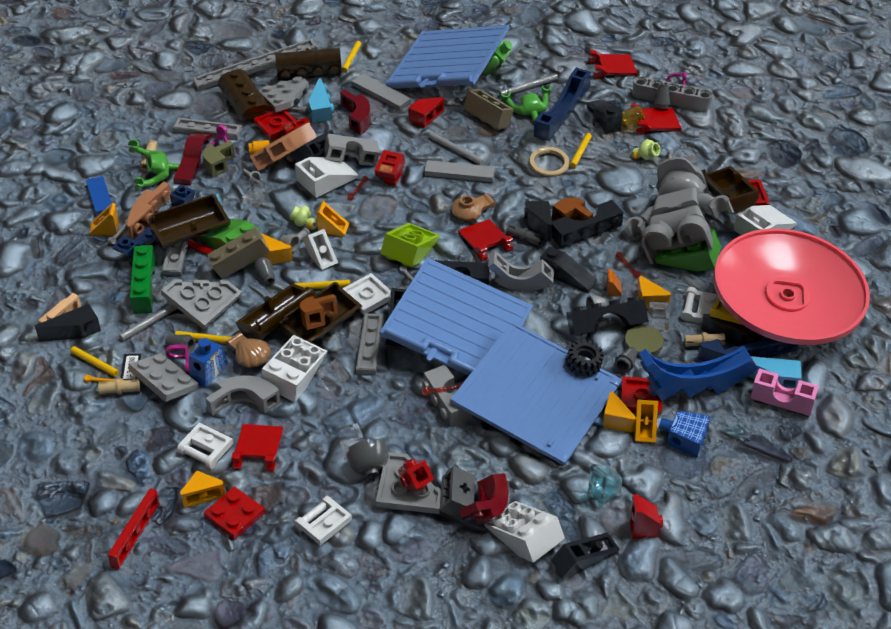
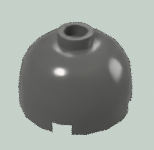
[345,439,389,477]

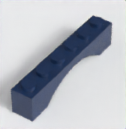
[534,67,591,141]

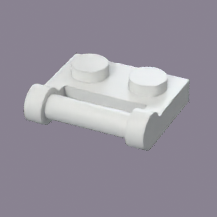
[681,287,719,324]
[177,422,233,469]
[294,496,352,546]

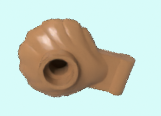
[451,193,496,221]
[226,332,271,368]

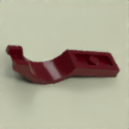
[173,133,212,186]

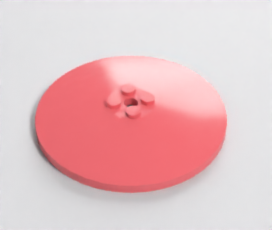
[713,229,870,345]

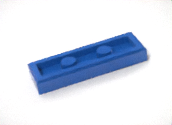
[86,176,112,216]

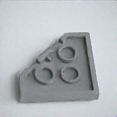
[259,76,309,112]
[161,279,242,329]
[375,452,441,514]

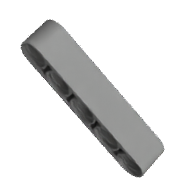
[632,77,712,111]

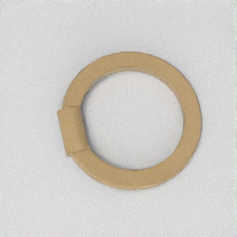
[529,146,570,177]

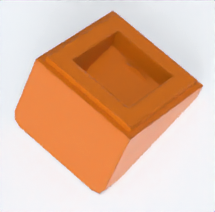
[606,269,622,296]

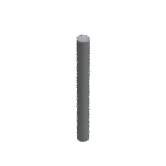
[499,74,558,96]
[428,132,484,165]
[119,304,178,341]

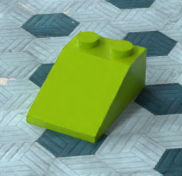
[380,223,440,267]

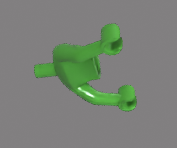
[500,84,552,123]
[128,139,179,191]

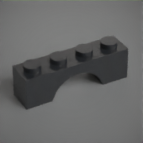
[551,200,624,248]
[566,296,649,335]

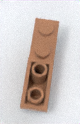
[250,122,317,171]
[127,182,171,240]

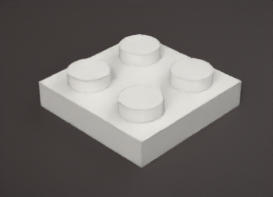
[343,273,391,315]

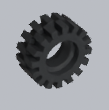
[566,340,604,377]

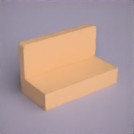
[39,293,81,323]

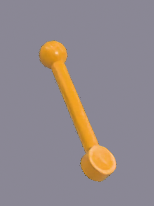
[84,375,123,383]

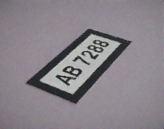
[120,353,142,380]

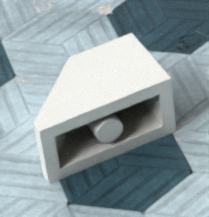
[302,229,338,270]

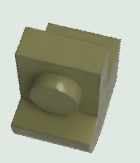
[203,141,235,178]

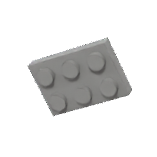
[129,353,198,402]

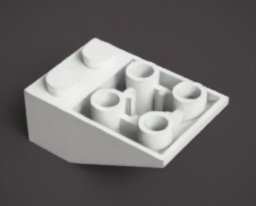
[295,157,359,198]
[734,205,797,235]
[261,335,327,402]
[485,501,565,562]

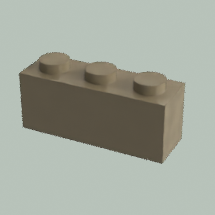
[463,89,514,130]
[207,227,270,279]

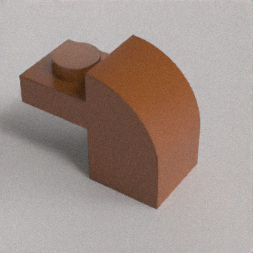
[552,198,593,221]
[300,294,338,330]

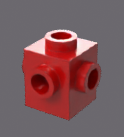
[397,458,434,491]

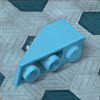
[308,78,334,123]
[749,356,801,389]

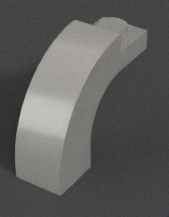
[488,251,554,291]
[206,375,281,416]

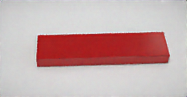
[108,488,160,570]

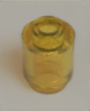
[622,106,646,127]

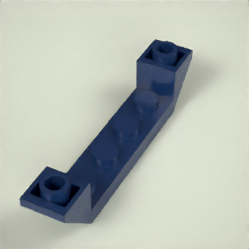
[112,185,195,257]
[698,338,798,362]

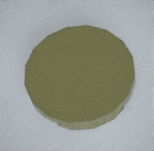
[624,325,664,357]

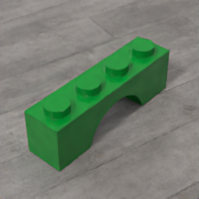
[130,245,156,314]

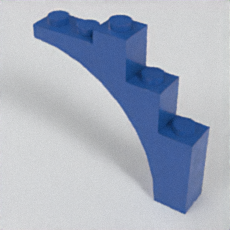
[639,346,759,401]

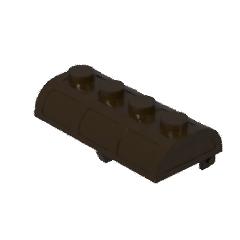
[275,48,342,80]
[218,69,272,121]
[701,166,759,212]
[148,194,231,249]
[279,282,362,343]
[236,283,317,340]

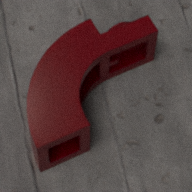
[340,90,371,135]
[459,473,509,524]

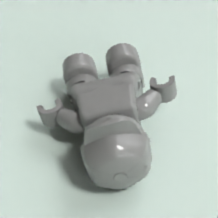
[624,157,734,264]

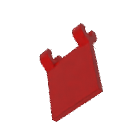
[588,50,637,79]
[629,104,681,135]
[458,219,514,261]
[231,424,284,472]

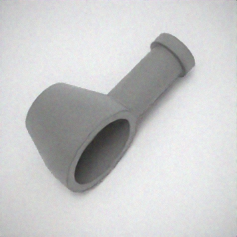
[280,228,310,253]
[586,295,607,328]

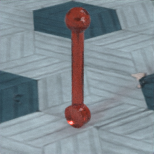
[347,176,369,201]
[616,252,641,278]
[423,383,462,396]

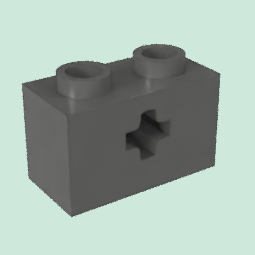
[440,466,476,520]

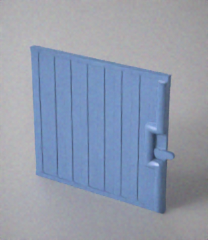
[385,25,510,89]
[379,257,533,376]
[450,321,622,465]

